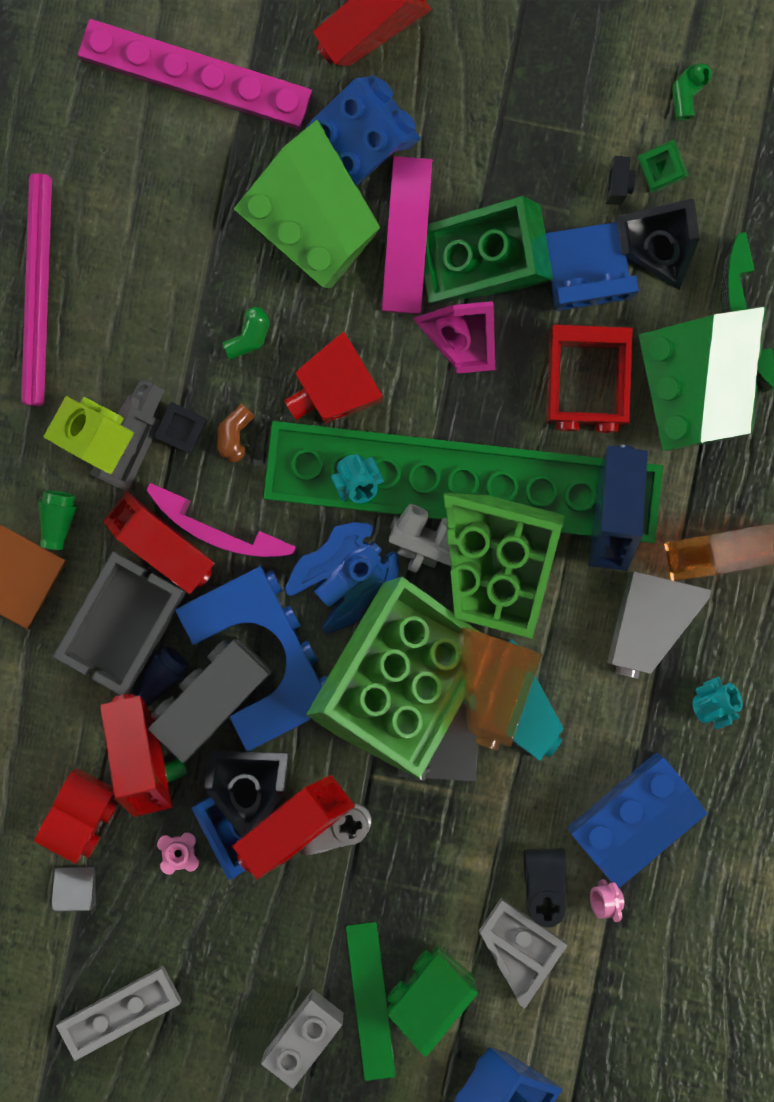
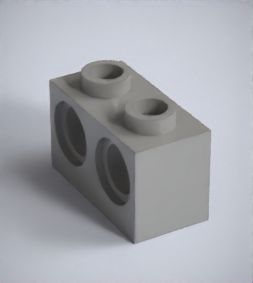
[261,989,344,1089]

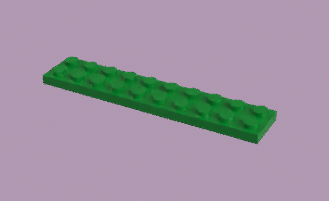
[263,421,664,544]

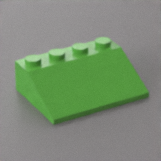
[306,577,495,779]

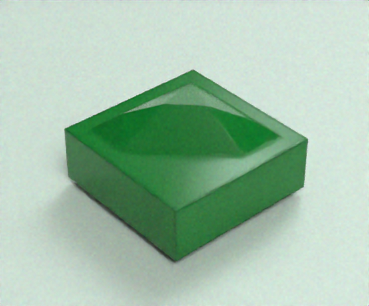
[637,140,689,193]

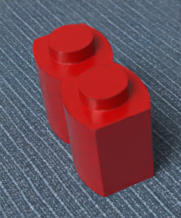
[34,768,119,864]

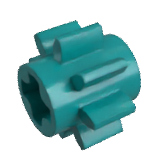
[331,454,384,504]
[693,677,743,730]

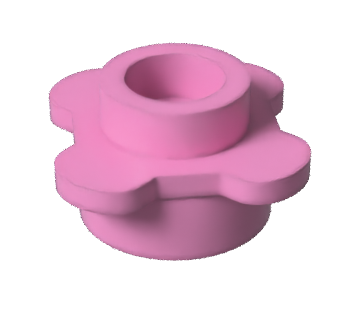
[157,832,199,875]
[590,879,624,922]

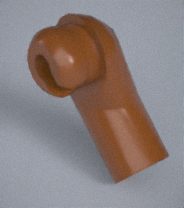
[217,403,255,463]

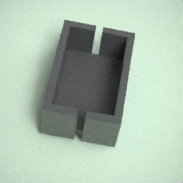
[53,552,187,695]
[148,638,274,763]

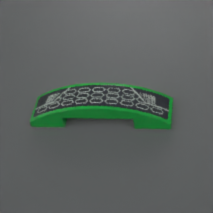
[721,232,774,392]

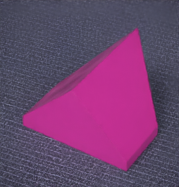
[412,301,495,374]

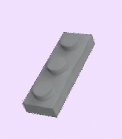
[56,966,182,1061]

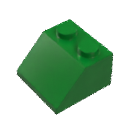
[387,945,478,1057]

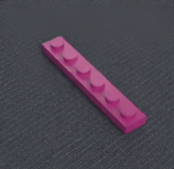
[78,19,313,131]

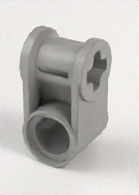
[300,804,372,855]

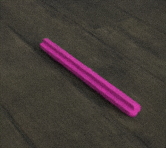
[21,173,52,406]

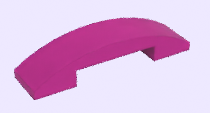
[382,156,432,315]
[147,483,297,557]

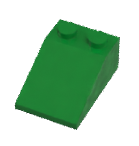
[424,196,553,304]

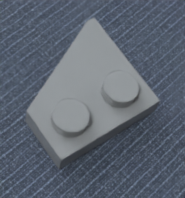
[479,898,568,1008]

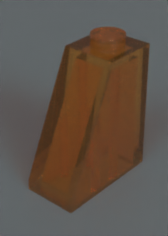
[664,523,774,581]
[459,627,542,751]

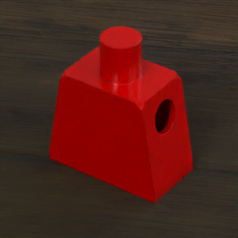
[284,332,383,424]

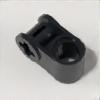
[523,848,567,928]

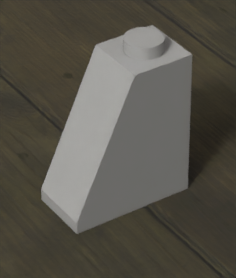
[607,571,712,679]

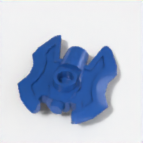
[285,522,399,633]

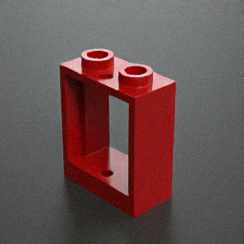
[546,325,633,433]
[100,694,172,817]
[232,774,356,879]

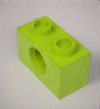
[43,396,134,475]

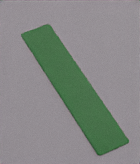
[346,922,396,1081]

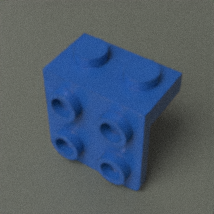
[306,76,421,186]

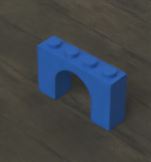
[175,566,327,752]

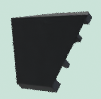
[617,198,700,290]
[204,750,290,838]

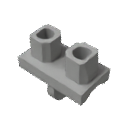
[389,504,451,573]

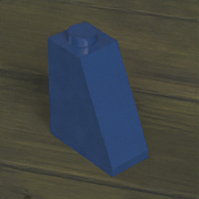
[588,445,648,571]

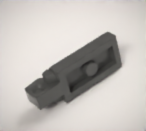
[90,379,165,491]

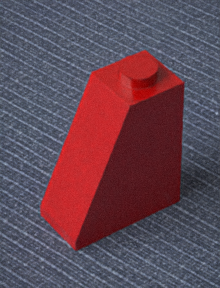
[313,0,432,66]
[103,491,215,594]

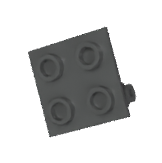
[398,703,480,781]

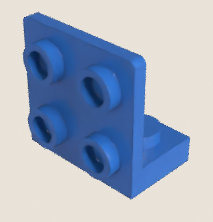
[546,222,639,312]

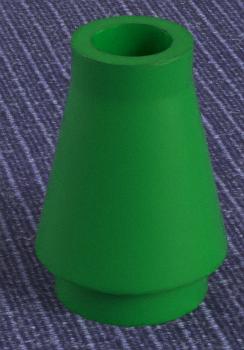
[38,490,78,550]

